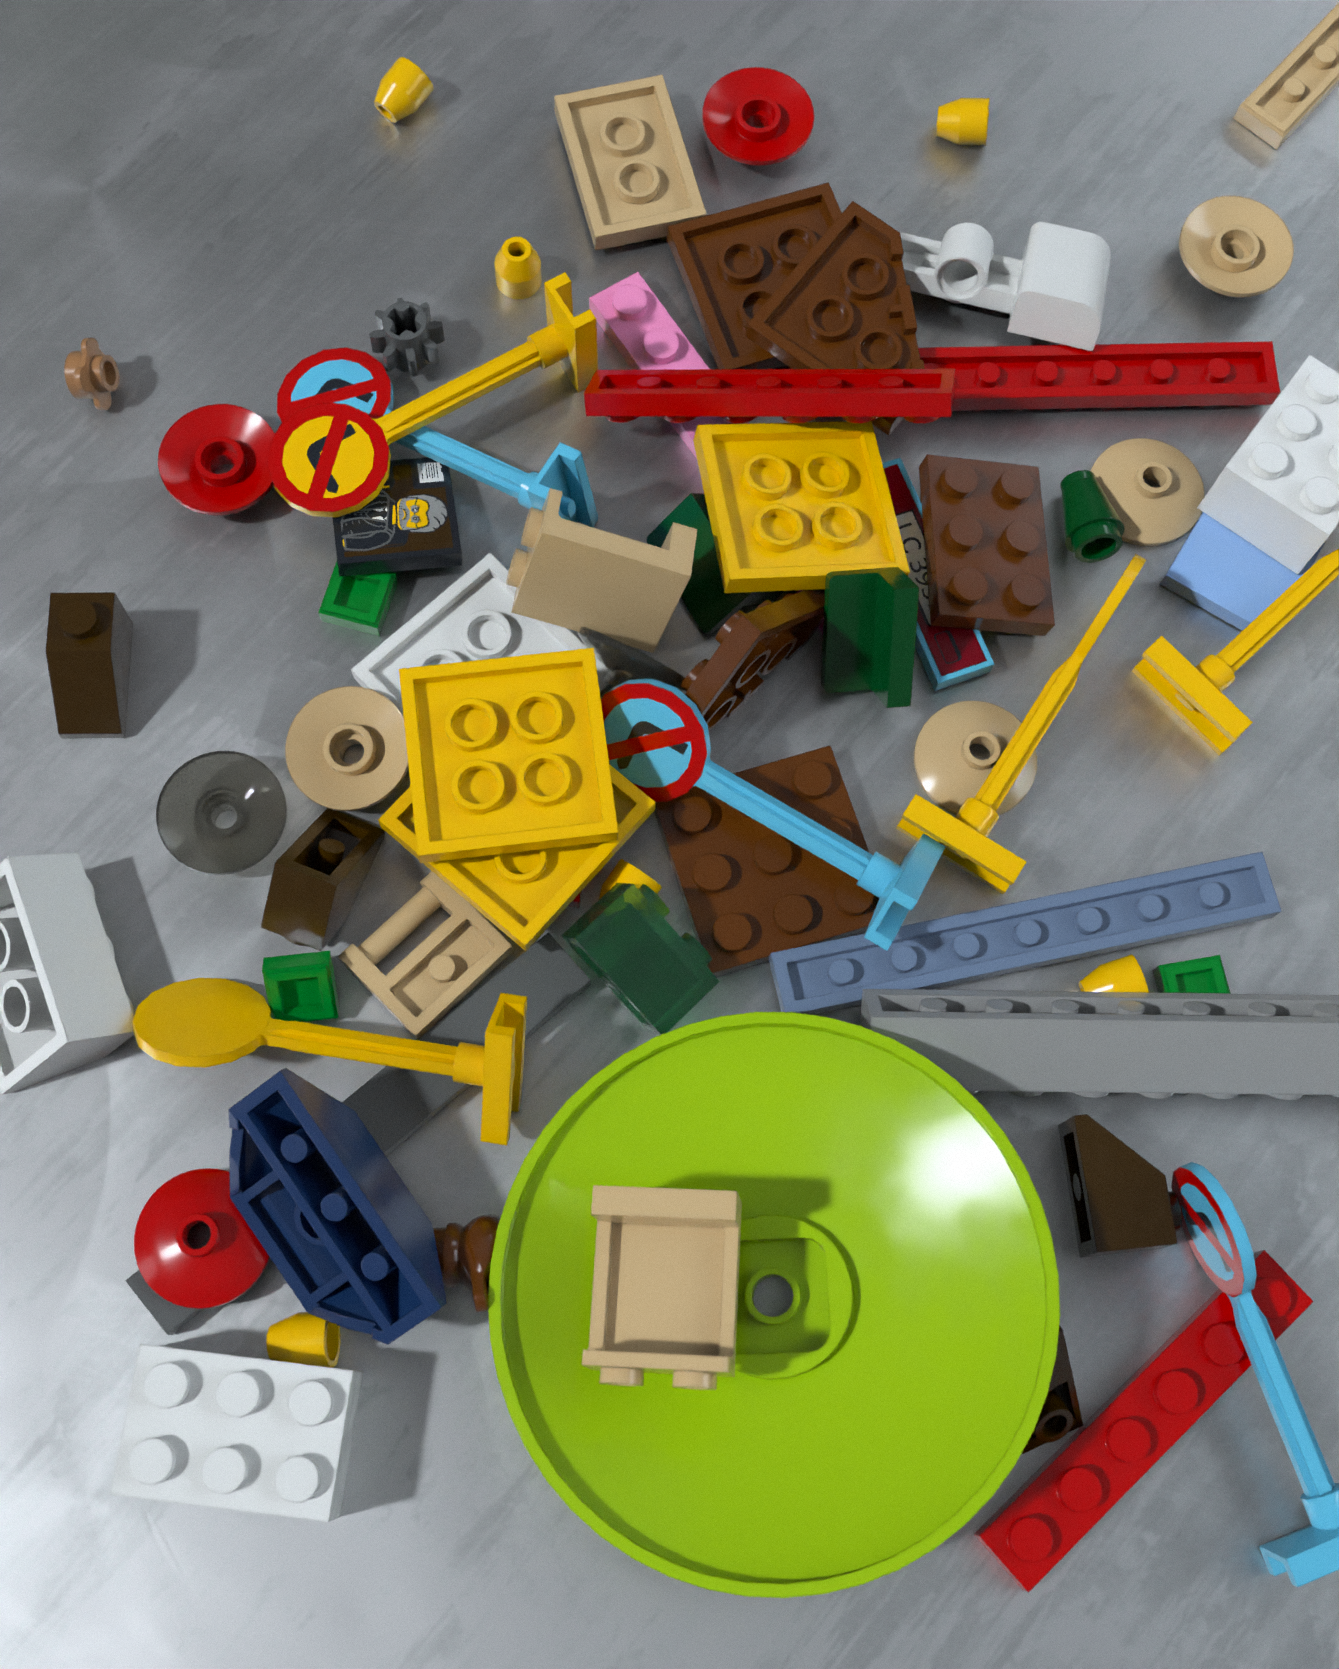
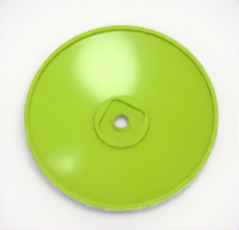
[488,1012,1060,1598]

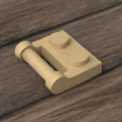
[338,871,513,1040]

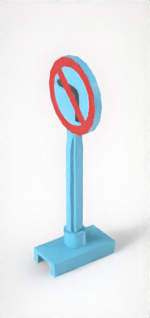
[277,347,599,527]
[601,679,946,951]
[1171,1162,1339,1587]

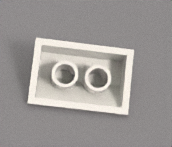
[0,852,135,1094]

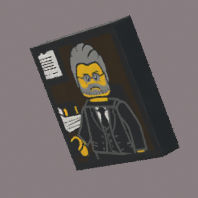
[333,457,462,577]

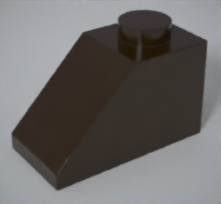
[46,592,133,739]
[261,808,385,951]
[1058,1114,1182,1258]

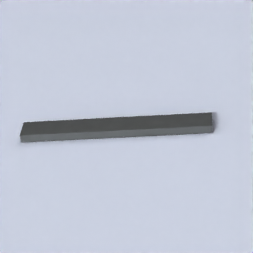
[126,932,591,1335]

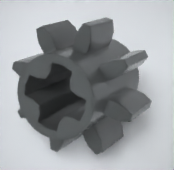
[369,298,445,377]

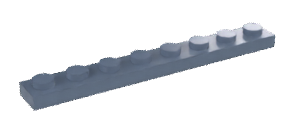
[769,852,1282,1015]

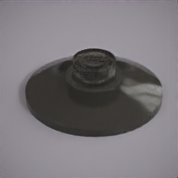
[578,627,686,692]
[156,751,287,875]

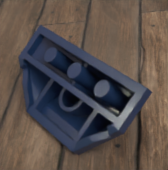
[228,1068,447,1345]

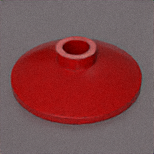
[702,67,814,166]
[158,404,275,516]
[134,1168,270,1309]

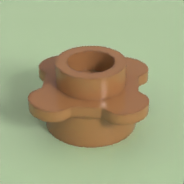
[64,337,119,410]

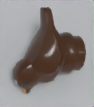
[433,1214,501,1312]

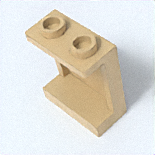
[506,488,697,653]
[582,1185,742,1390]

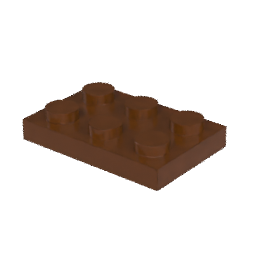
[919,454,1055,636]

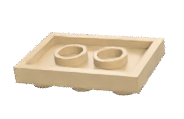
[554,75,707,251]

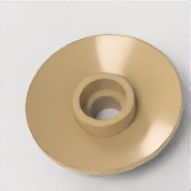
[1179,196,1294,298]
[1091,438,1205,547]
[285,686,409,811]
[914,701,1037,815]

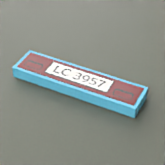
[882,458,994,691]

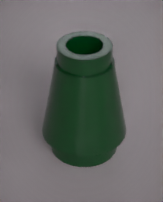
[1060,470,1125,563]

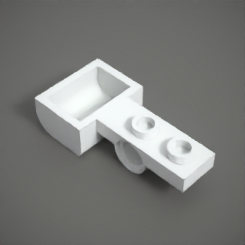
[900,222,1111,351]

